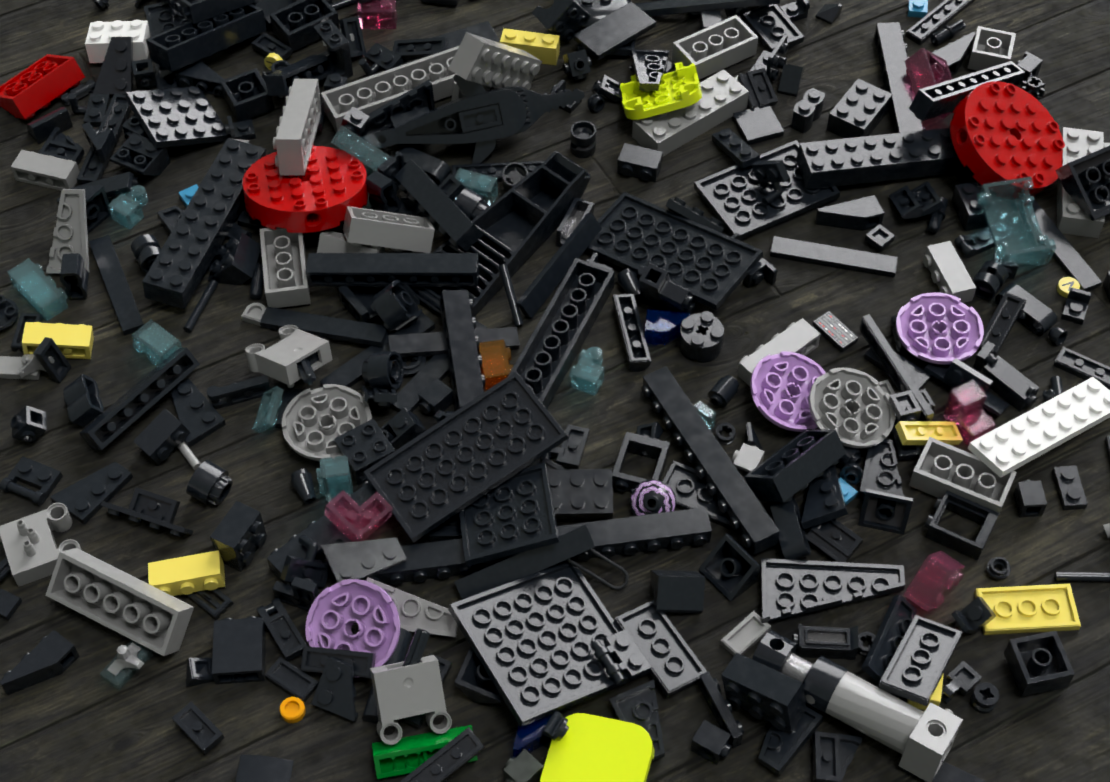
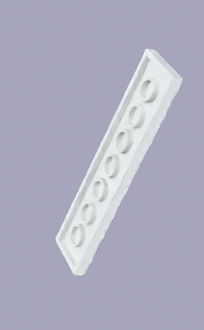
[968,377,1110,478]

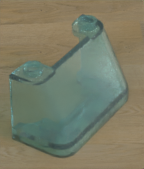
[977,177,1056,266]

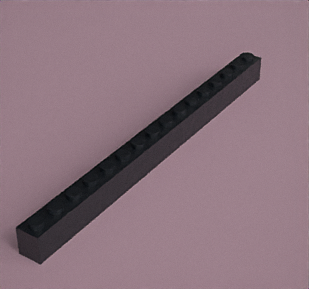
[336,507,712,585]

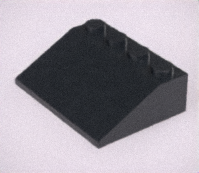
[1055,145,1110,221]

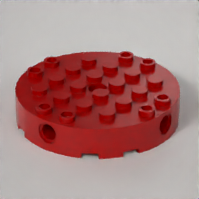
[950,81,1065,200]
[242,145,368,233]

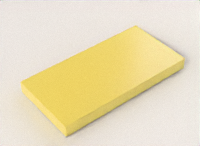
[974,584,1081,635]

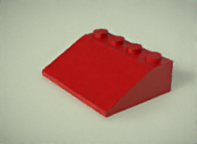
[0,54,85,120]

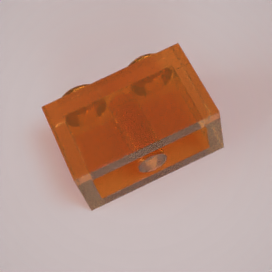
[479,339,514,390]

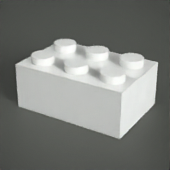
[85,20,151,63]

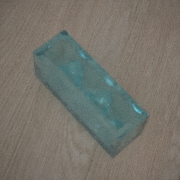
[331,125,390,171]
[7,258,69,321]

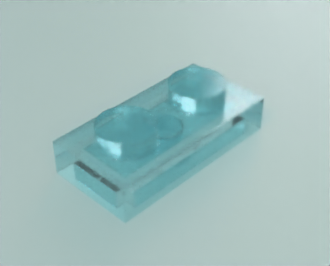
[253,386,284,433]

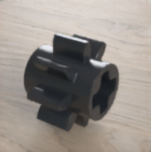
[1020,77,1045,99]

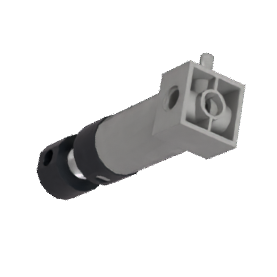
[752,630,963,782]

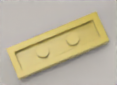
[895,421,963,445]

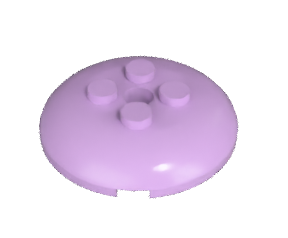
[896,292,984,365]
[750,351,826,432]
[305,579,400,678]

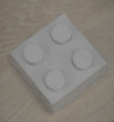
[968,26,1016,71]

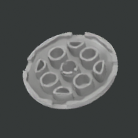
[809,367,895,449]
[282,384,372,461]

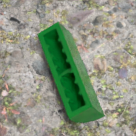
[372,725,478,779]

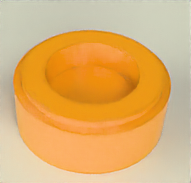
[280,697,306,723]

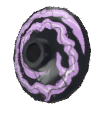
[630,479,676,516]

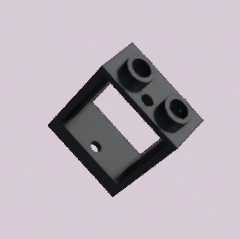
[612,432,670,493]
[924,491,999,561]

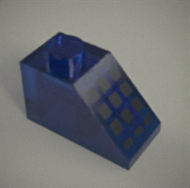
[645,309,690,345]
[513,714,552,758]

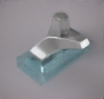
[100,640,153,691]

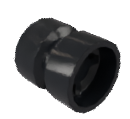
[570,120,596,158]
[502,162,528,192]
[131,234,161,273]
[972,260,1009,300]

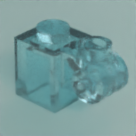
[108,185,148,229]
[569,347,605,396]

